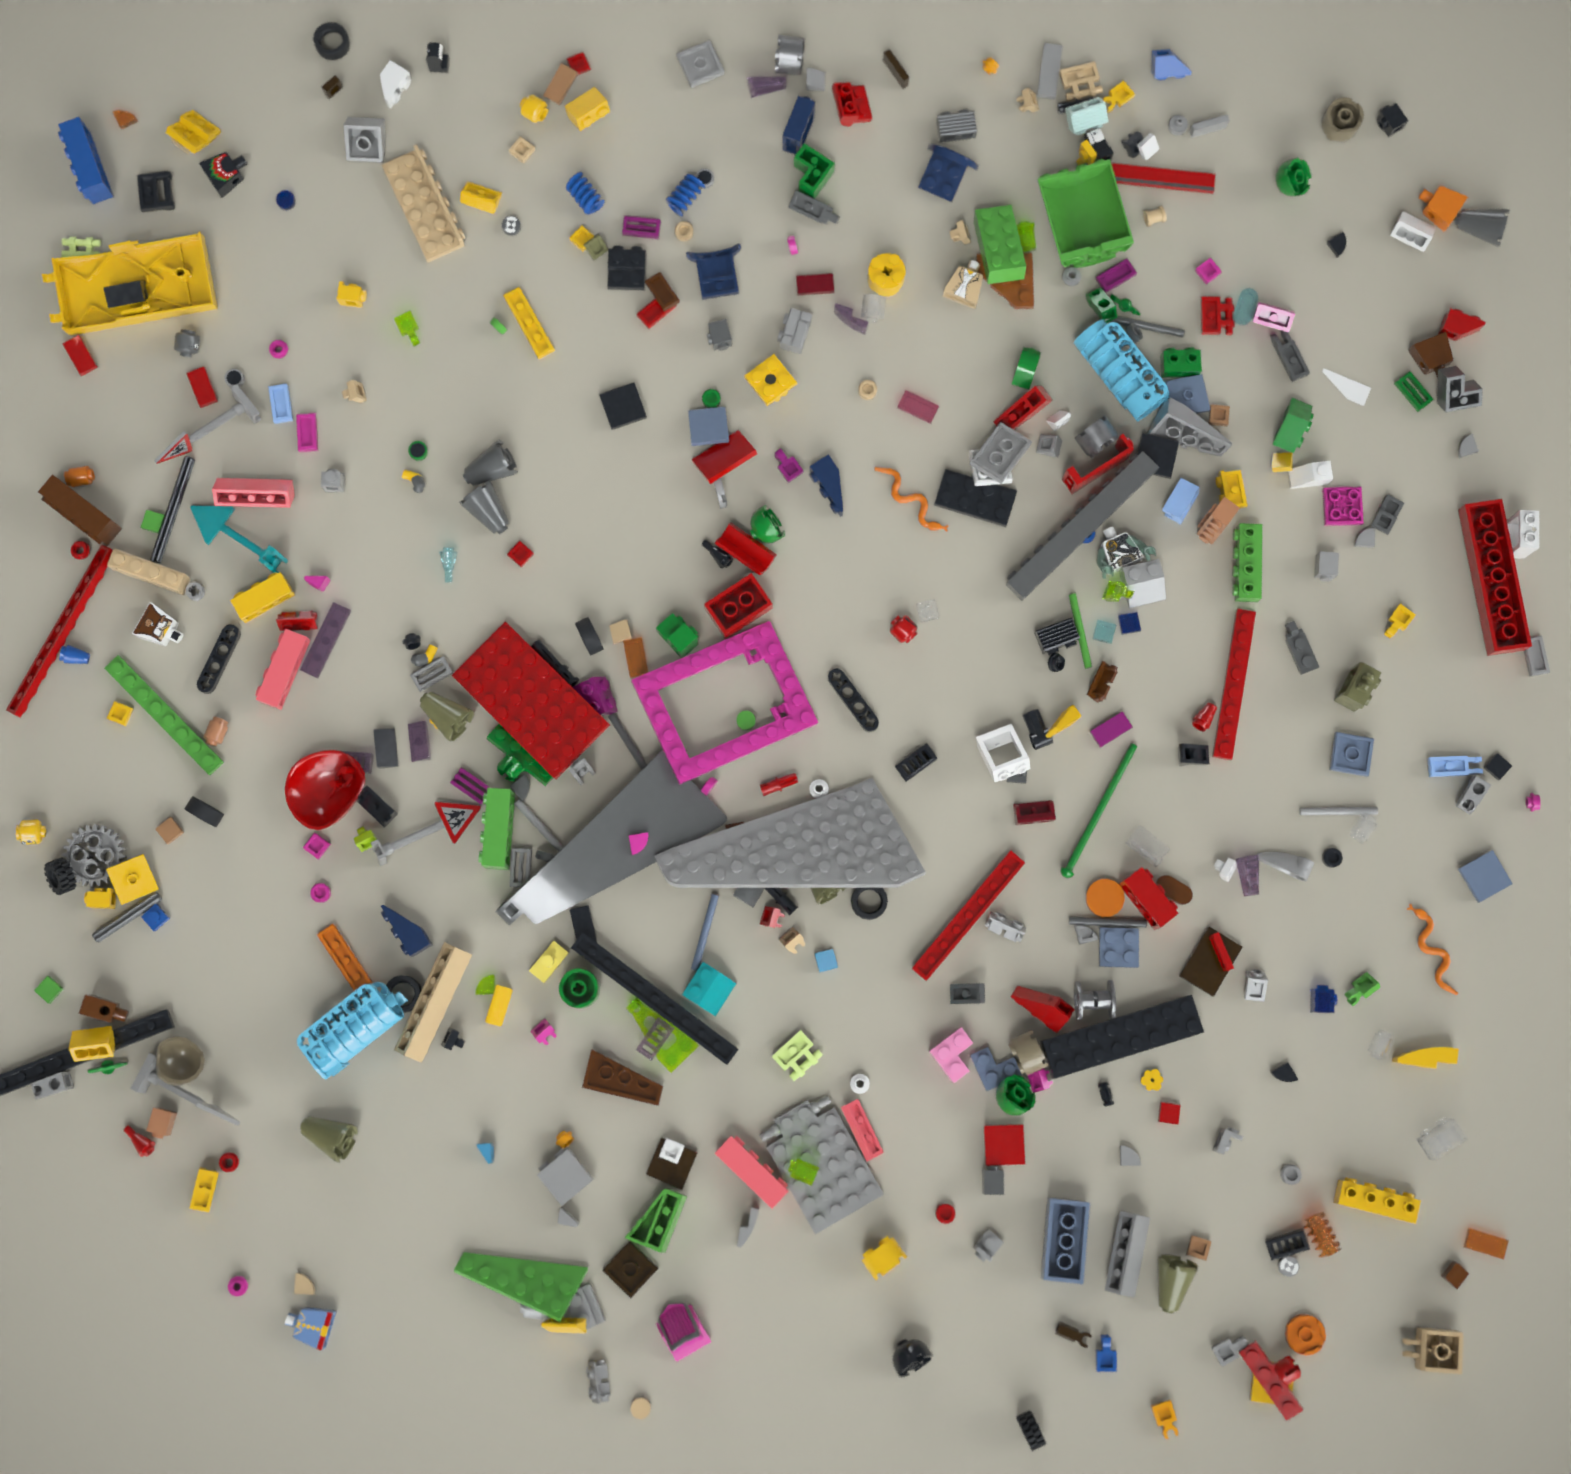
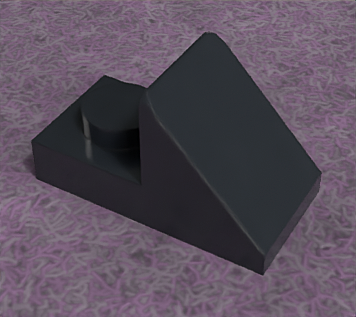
[1178,743,1210,766]

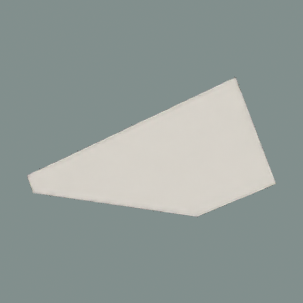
[1322,368,1371,406]

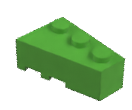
[625,1188,687,1253]

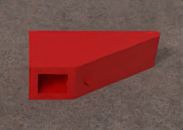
[1010,986,1075,1033]

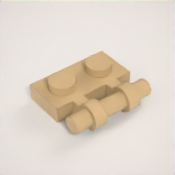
[1059,62,1103,101]

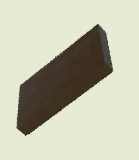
[1179,927,1243,997]

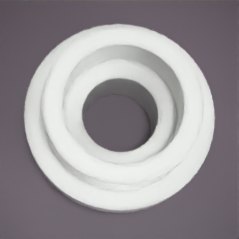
[809,779,829,798]
[850,1074,870,1094]

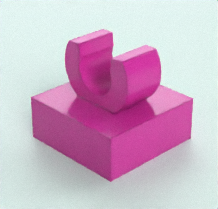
[530,1018,556,1045]
[1028,1069,1053,1093]

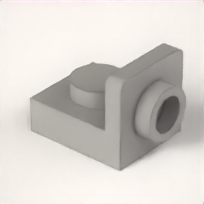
[1244,969,1268,1002]
[1213,1127,1243,1154]
[973,1229,1004,1262]

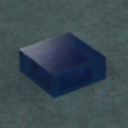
[1118,612,1141,635]

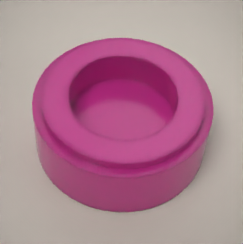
[787,235,798,255]
[701,777,718,796]
[310,883,331,903]

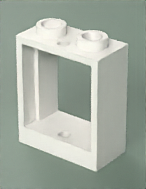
[1507,510,1539,559]
[976,724,1030,782]

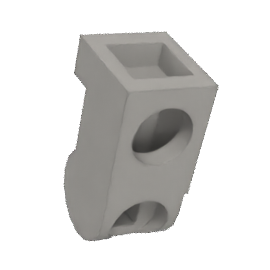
[1456,776,1491,815]
[31,1071,74,1099]

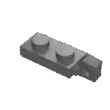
[788,190,840,224]
[1285,621,1319,675]

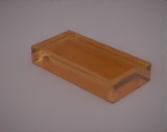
[623,637,648,679]
[1463,1228,1509,1260]

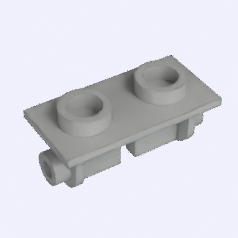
[985,912,1026,942]
[586,1359,610,1404]

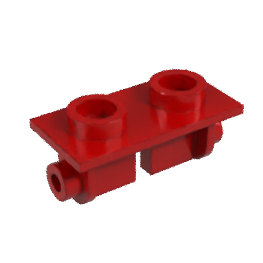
[276,611,318,631]

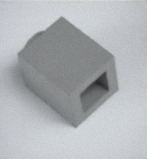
[1314,551,1339,581]

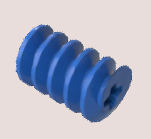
[566,172,605,215]
[666,174,705,217]

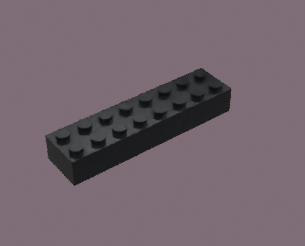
[1040,995,1204,1079]

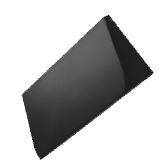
[373,729,398,769]

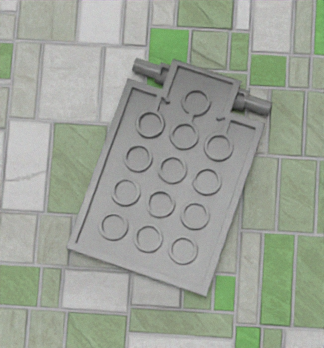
[760,1095,884,1234]

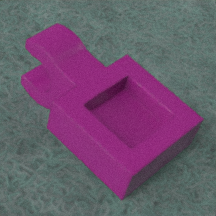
[774,449,804,483]

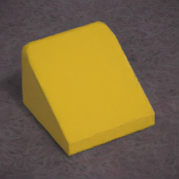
[1272,452,1293,472]

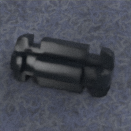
[1098,1082,1114,1107]

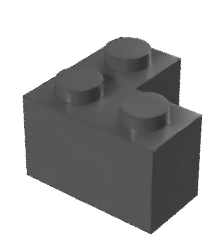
[1437,366,1483,412]

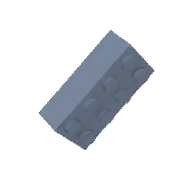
[1041,1197,1090,1284]

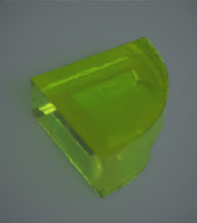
[475,974,495,995]

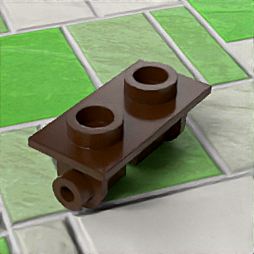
[1086,661,1118,703]

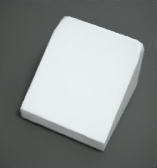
[1046,410,1071,431]

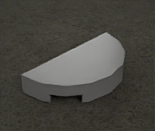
[714,478,727,509]

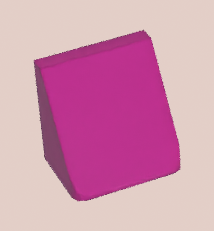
[304,576,331,592]

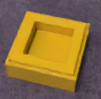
[569,225,594,252]
[107,701,133,726]

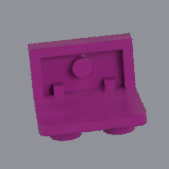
[573,676,618,715]

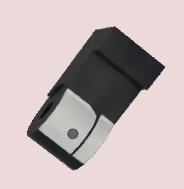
[426,42,449,73]
[1084,128,1114,161]

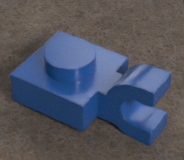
[1096,1334,1117,1372]

